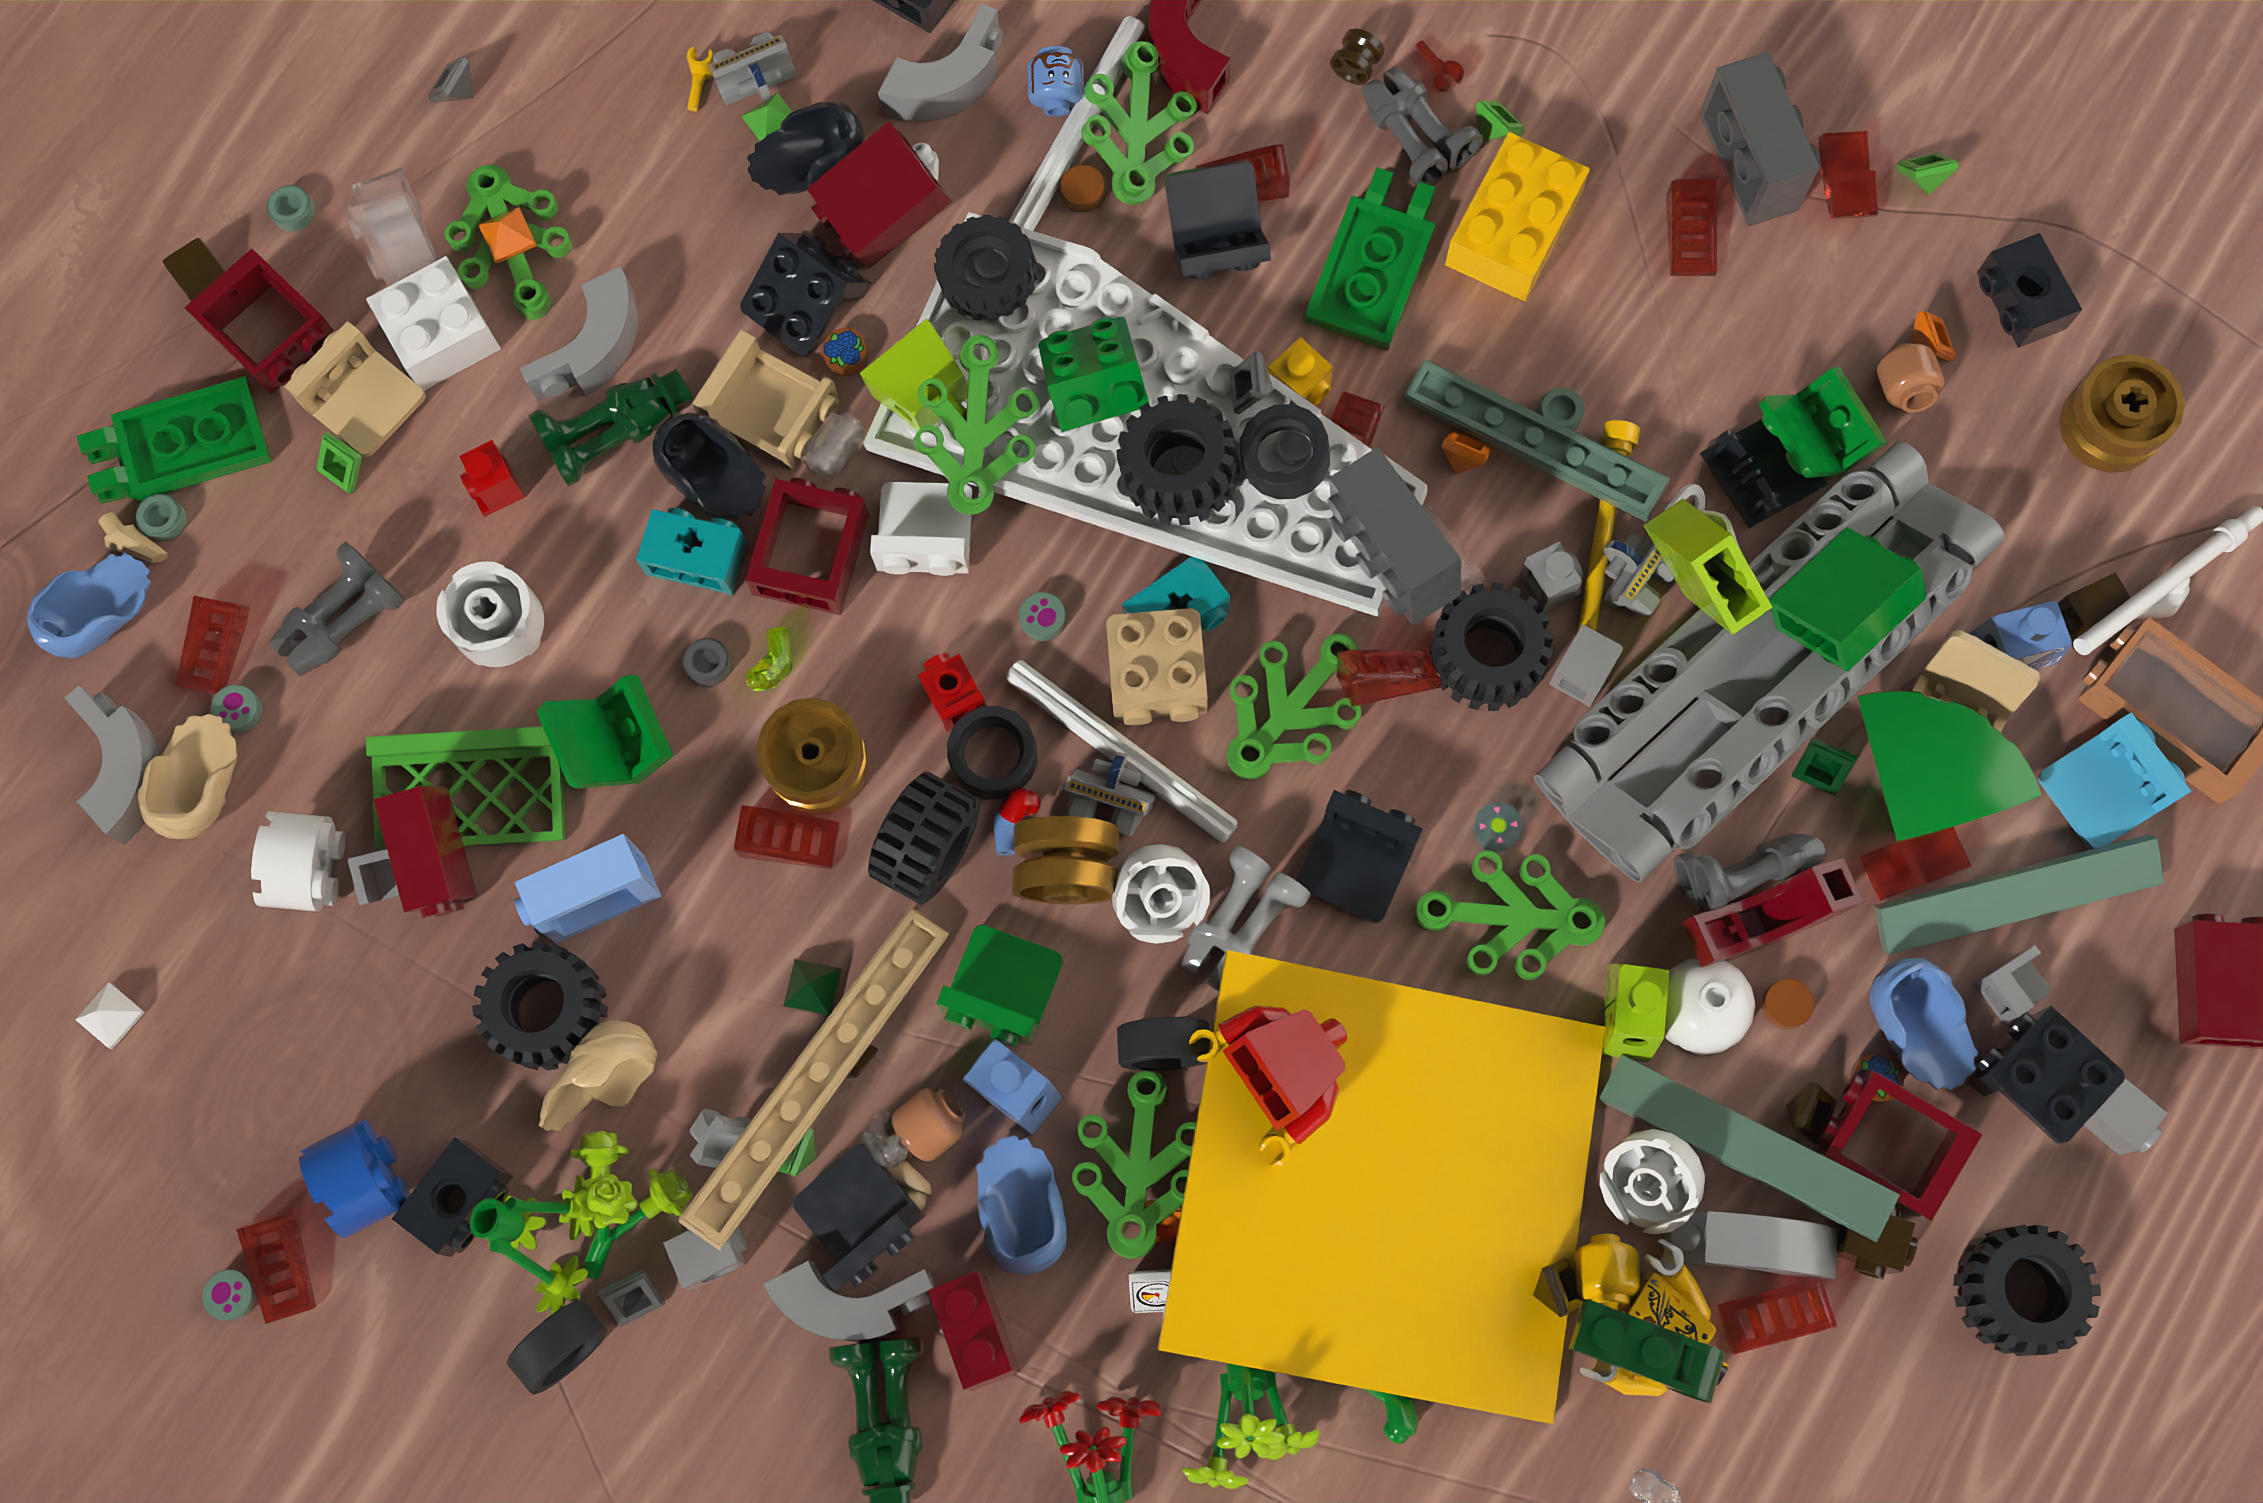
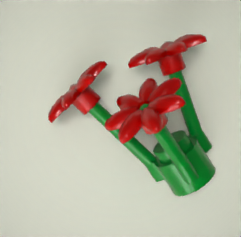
[1019,1390,1162,1503]

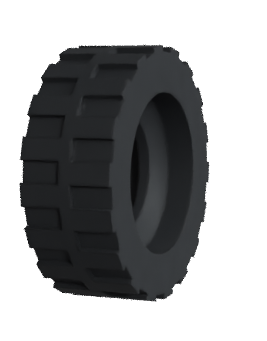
[934,215,1038,321]

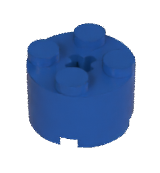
[299,1119,410,1238]

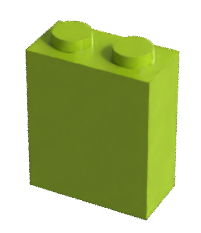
[1644,498,1772,635]

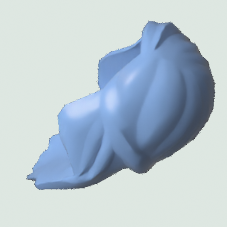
[27,553,151,659]
[1870,957,1978,1091]
[976,1135,1067,1275]

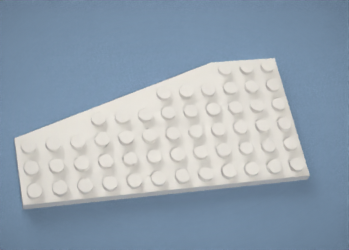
[863,212,1427,617]

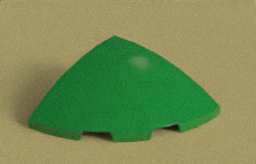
[1857,690,2042,842]

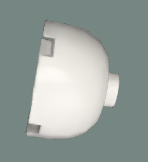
[1112,844,1210,944]
[1664,958,1755,1056]
[1599,1129,1705,1234]

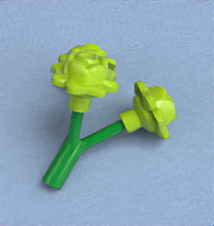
[570,1131,693,1279]

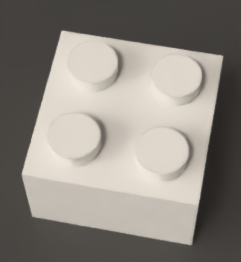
[366,256,501,391]

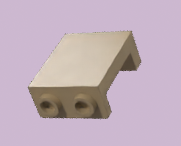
[692,330,839,470]

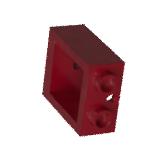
[184,248,334,394]
[745,478,870,615]
[1816,1068,1983,1221]

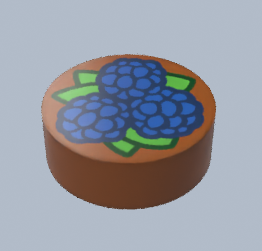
[822,328,868,376]
[1850,1052,1904,1103]

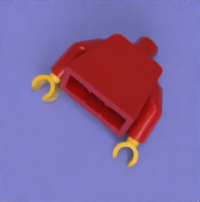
[1189,1005,1347,1166]

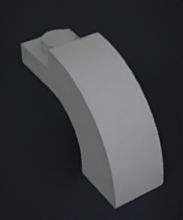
[878,4,1003,122]
[519,266,638,401]
[64,686,160,845]
[1665,1211,1838,1280]
[763,1261,936,1342]

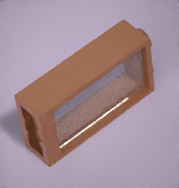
[2078,616,2263,804]

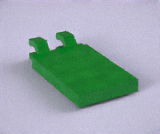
[1305,167,1436,350]
[77,376,272,504]

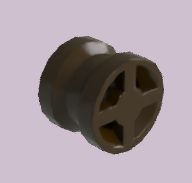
[1330,28,1385,85]

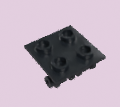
[1700,419,1828,529]

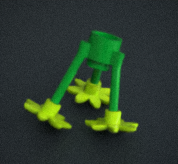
[470,1175,594,1314]
[1182,1363,1320,1489]

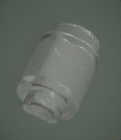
[801,412,866,481]

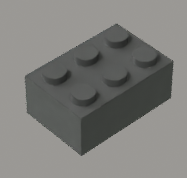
[1699,52,1820,226]
[1327,447,1461,626]

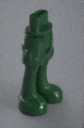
[528,369,693,487]
[829,1337,924,1503]

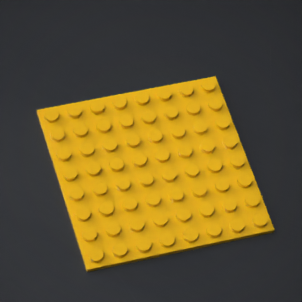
[1157,950,1605,1424]

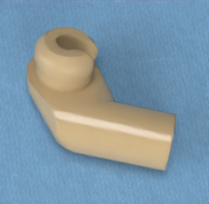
[874,1152,931,1210]

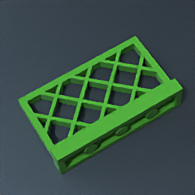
[366,726,566,851]

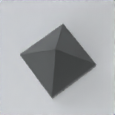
[428,57,473,103]
[1229,351,1273,414]
[598,1269,665,1327]

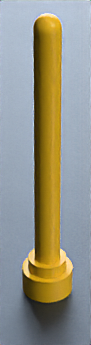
[1578,420,1640,631]

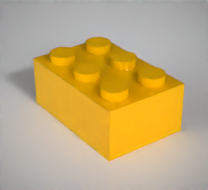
[1445,132,1590,302]

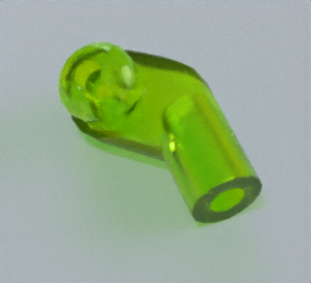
[746,627,793,692]

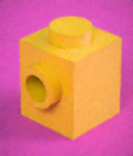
[1268,337,1333,406]

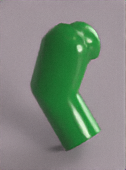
[1364,1389,1418,1444]

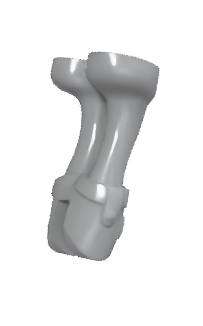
[1181,845,1311,992]

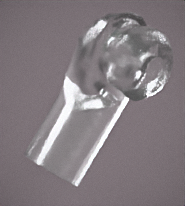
[861,1110,908,1168]
[1629,1469,1682,1503]

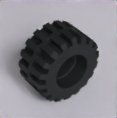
[1116,394,1240,526]
[1429,582,1554,711]
[868,771,980,905]
[472,942,608,1071]
[1953,1224,2101,1356]

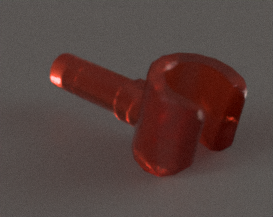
[1415,40,1464,92]

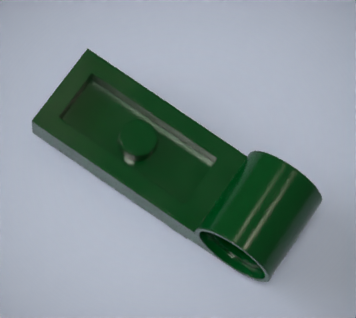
[1568,1299,1726,1404]

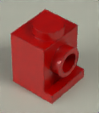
[459,440,525,517]
[918,653,986,732]

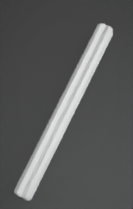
[1009,16,1145,231]
[1006,660,1237,842]

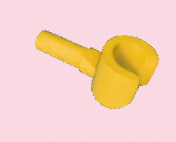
[687,47,713,112]

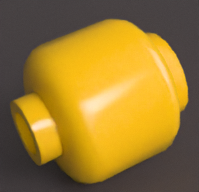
[1574,1234,1641,1311]

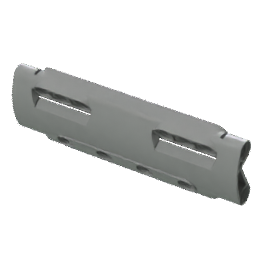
[1534,441,2005,883]

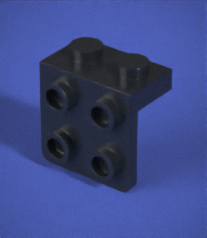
[1164,159,1271,279]
[740,230,871,356]
[1296,790,1423,923]
[1969,1006,2125,1144]
[792,1143,925,1291]

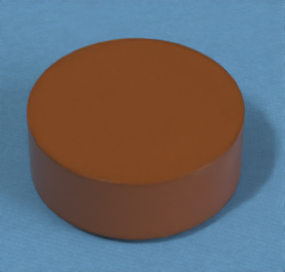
[1061,165,1105,212]
[1762,979,1815,1029]

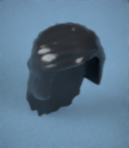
[747,101,865,195]
[652,413,766,519]

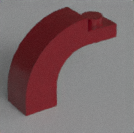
[1149,0,1230,114]
[1681,858,1864,967]

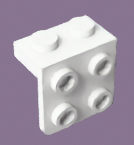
[870,482,973,576]

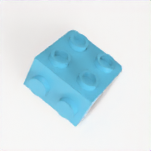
[2038,712,2192,850]

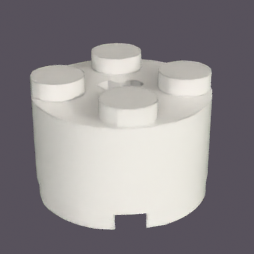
[436,561,544,667]
[251,811,345,912]

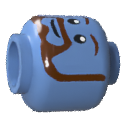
[1027,46,1084,117]

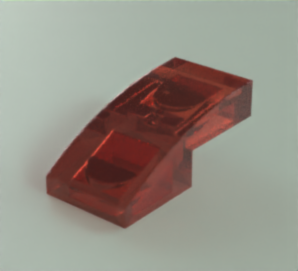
[1818,131,1878,219]
[1859,827,1972,902]

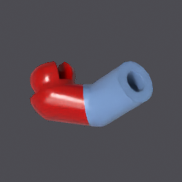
[993,788,1041,856]

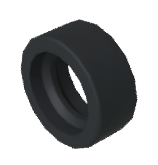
[1240,404,1330,499]
[947,706,1037,799]
[1117,1017,1211,1070]
[507,1300,608,1395]

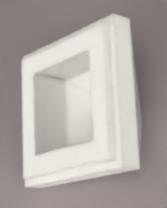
[75,982,145,1050]

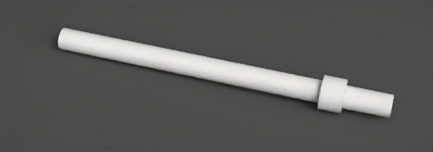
[2073,506,2263,655]

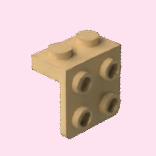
[284,321,426,457]
[1106,608,1208,726]
[1910,630,2041,733]

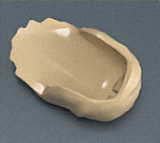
[137,714,238,839]
[539,1020,658,1132]

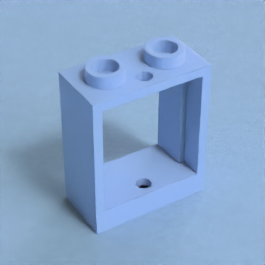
[514,834,662,944]

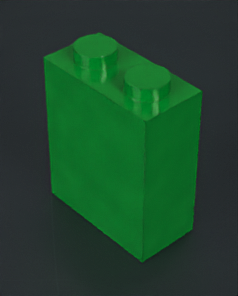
[1768,527,1927,672]

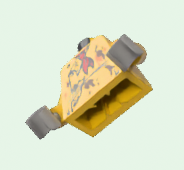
[1580,1239,1729,1396]

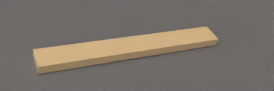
[678,907,949,1251]

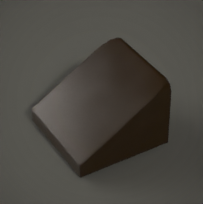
[162,238,225,301]

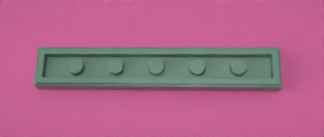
[1403,359,1670,522]
[1874,835,2164,955]
[1600,1055,1900,1242]

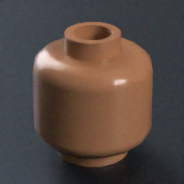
[1877,343,1945,413]
[891,1088,965,1162]

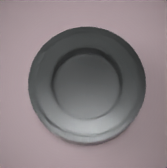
[683,638,732,687]

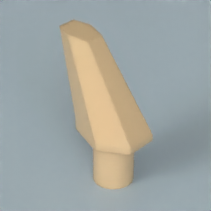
[99,512,168,563]

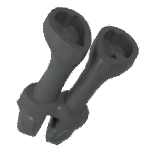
[1361,65,1483,186]
[269,541,406,676]
[1674,833,1825,912]

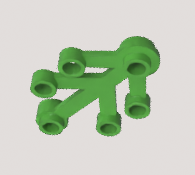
[1081,41,1197,205]
[444,165,572,320]
[913,335,1038,515]
[1227,633,1361,779]
[1415,851,1605,980]
[1072,1070,1196,1259]

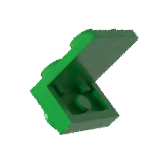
[1038,317,1150,432]
[1759,367,1888,478]
[537,675,674,789]
[936,925,1063,1047]

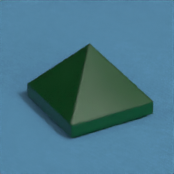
[1791,737,1857,796]
[783,959,842,1016]

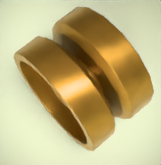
[2059,354,2185,473]
[756,698,869,815]
[1012,816,1119,905]

